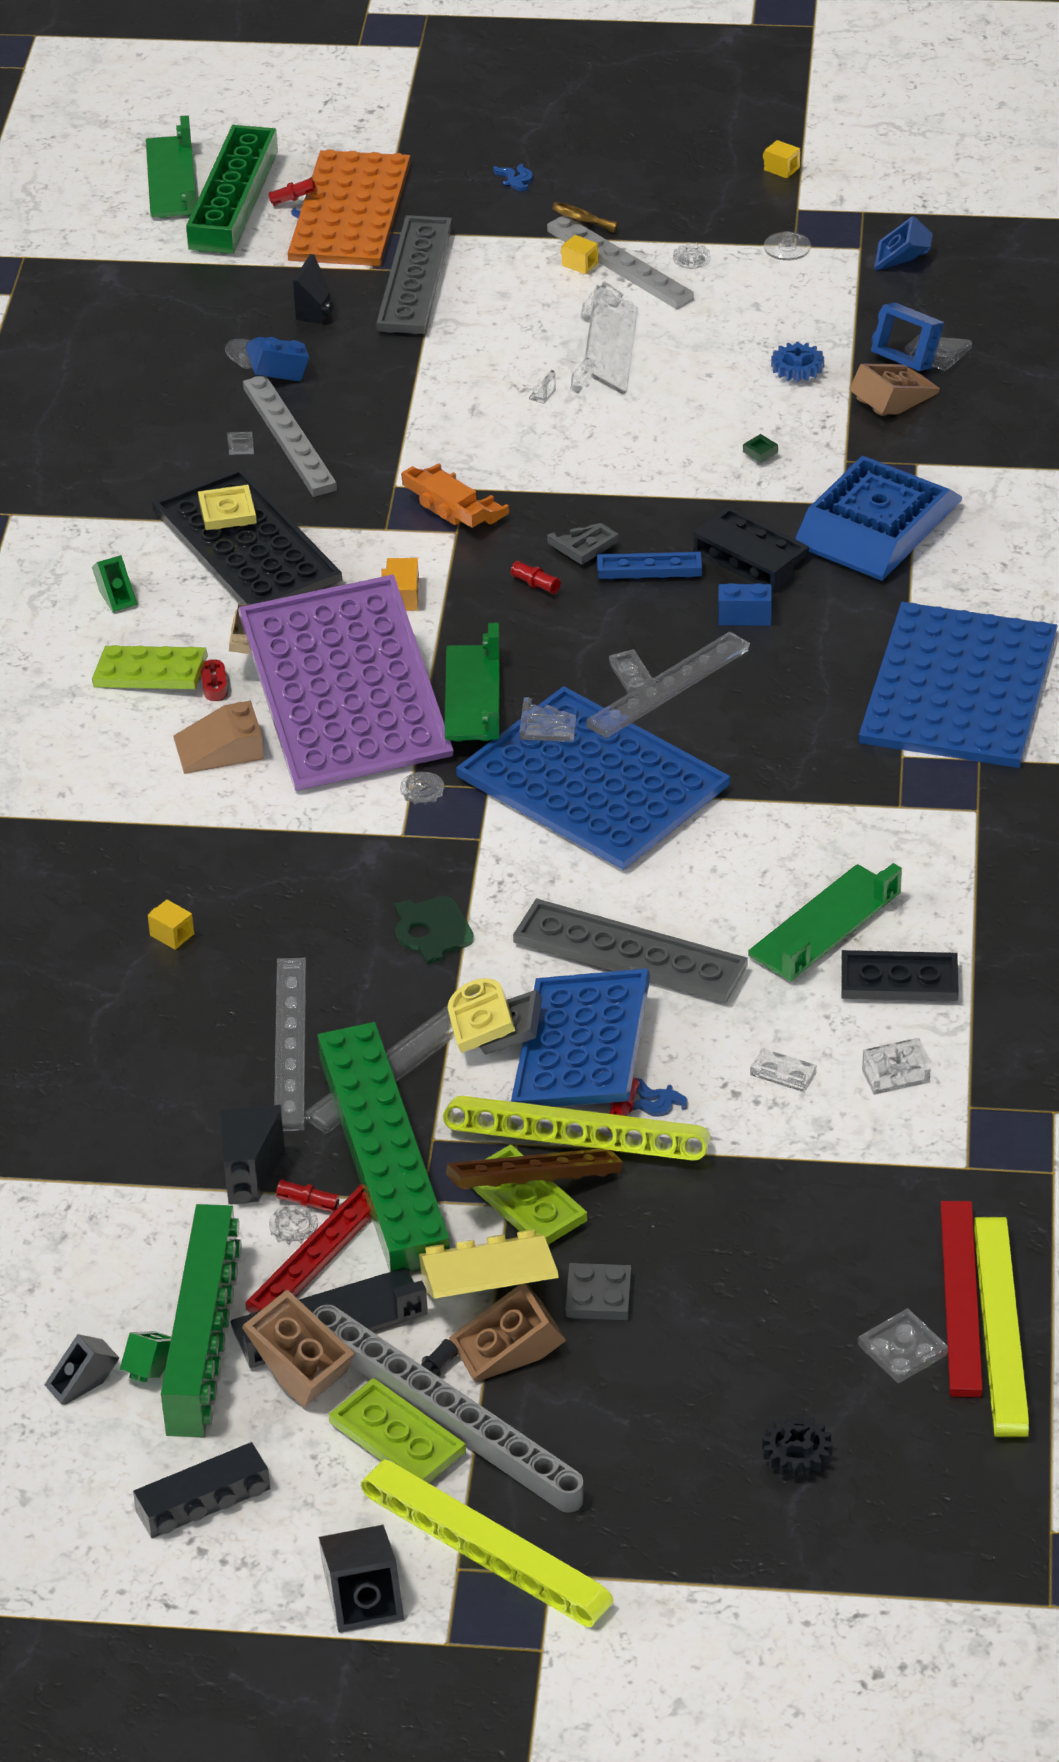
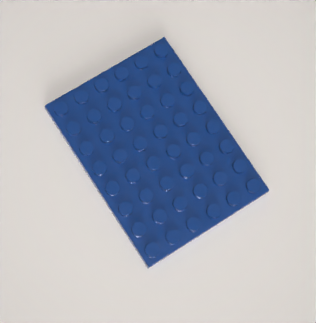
[858,602,1058,768]
[456,686,730,870]

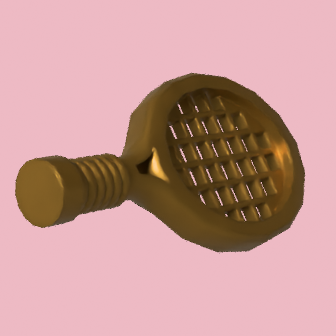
[552,202,618,233]

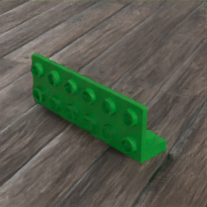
[146,115,196,218]
[445,623,499,741]
[748,863,902,981]

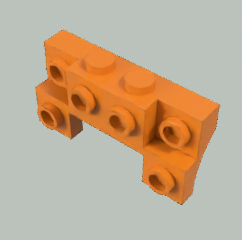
[401,463,509,528]

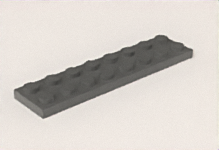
[376,215,452,334]
[513,898,748,1003]

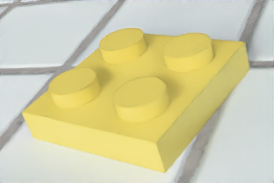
[198,485,257,530]

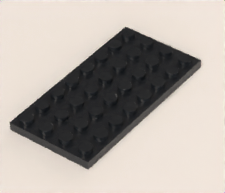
[152,468,342,605]

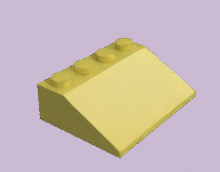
[419,1229,559,1299]

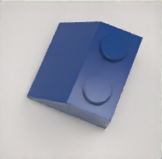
[245,337,309,381]
[718,583,771,626]

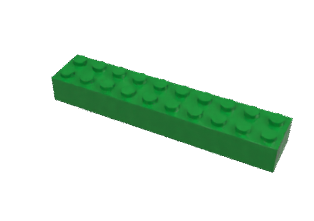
[318,1022,450,1272]

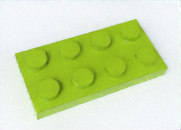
[92,645,208,689]
[473,1144,587,1245]
[328,1377,466,1483]

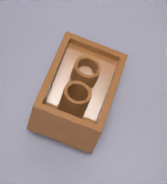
[849,364,940,416]
[173,700,264,774]
[449,1283,566,1382]
[243,1290,355,1408]

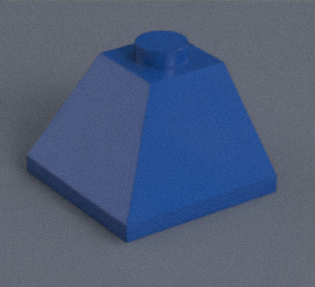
[874,216,932,271]

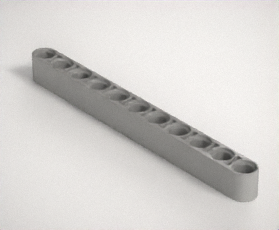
[313,1305,584,1513]

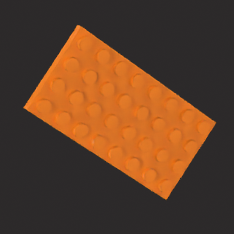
[287,149,411,266]

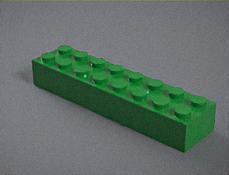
[186,125,278,254]
[161,1204,242,1438]

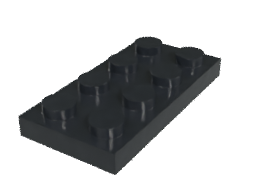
[841,950,959,1001]

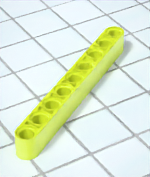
[443,1096,711,1160]
[974,1217,1029,1437]
[360,1459,614,1627]

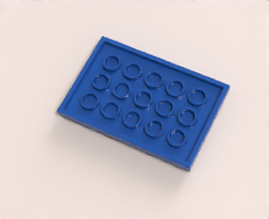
[511,968,650,1107]

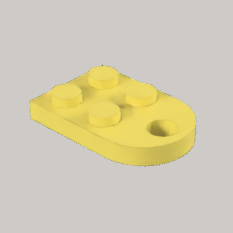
[448,978,516,1053]

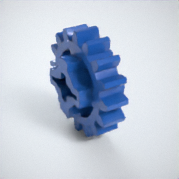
[771,342,824,382]

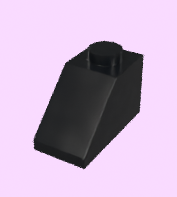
[44,1334,120,1405]

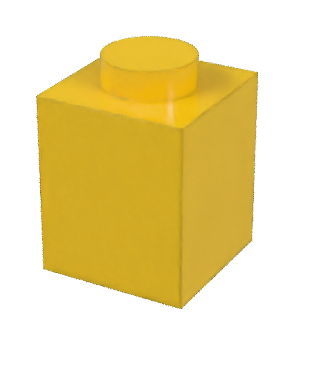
[763,140,800,178]
[560,235,599,274]
[148,900,194,950]

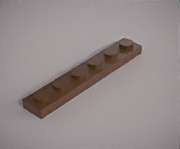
[446,1149,623,1190]

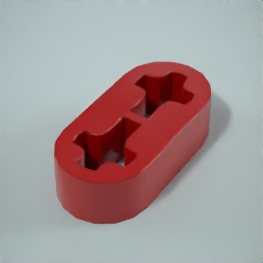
[201,659,228,701]

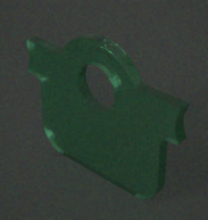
[394,896,474,965]

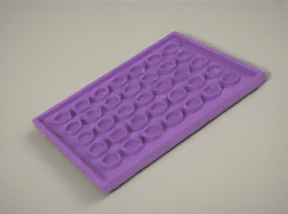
[239,574,453,791]

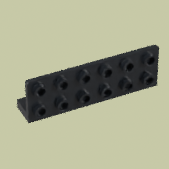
[230,1268,428,1368]

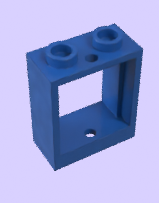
[871,302,944,371]

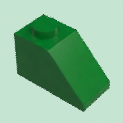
[92,555,137,612]
[120,1331,171,1382]

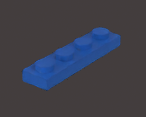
[597,552,702,579]

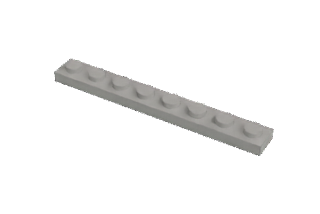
[547,215,694,309]
[243,376,337,497]

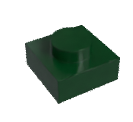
[743,434,778,463]

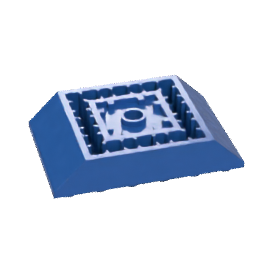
[795,456,962,581]

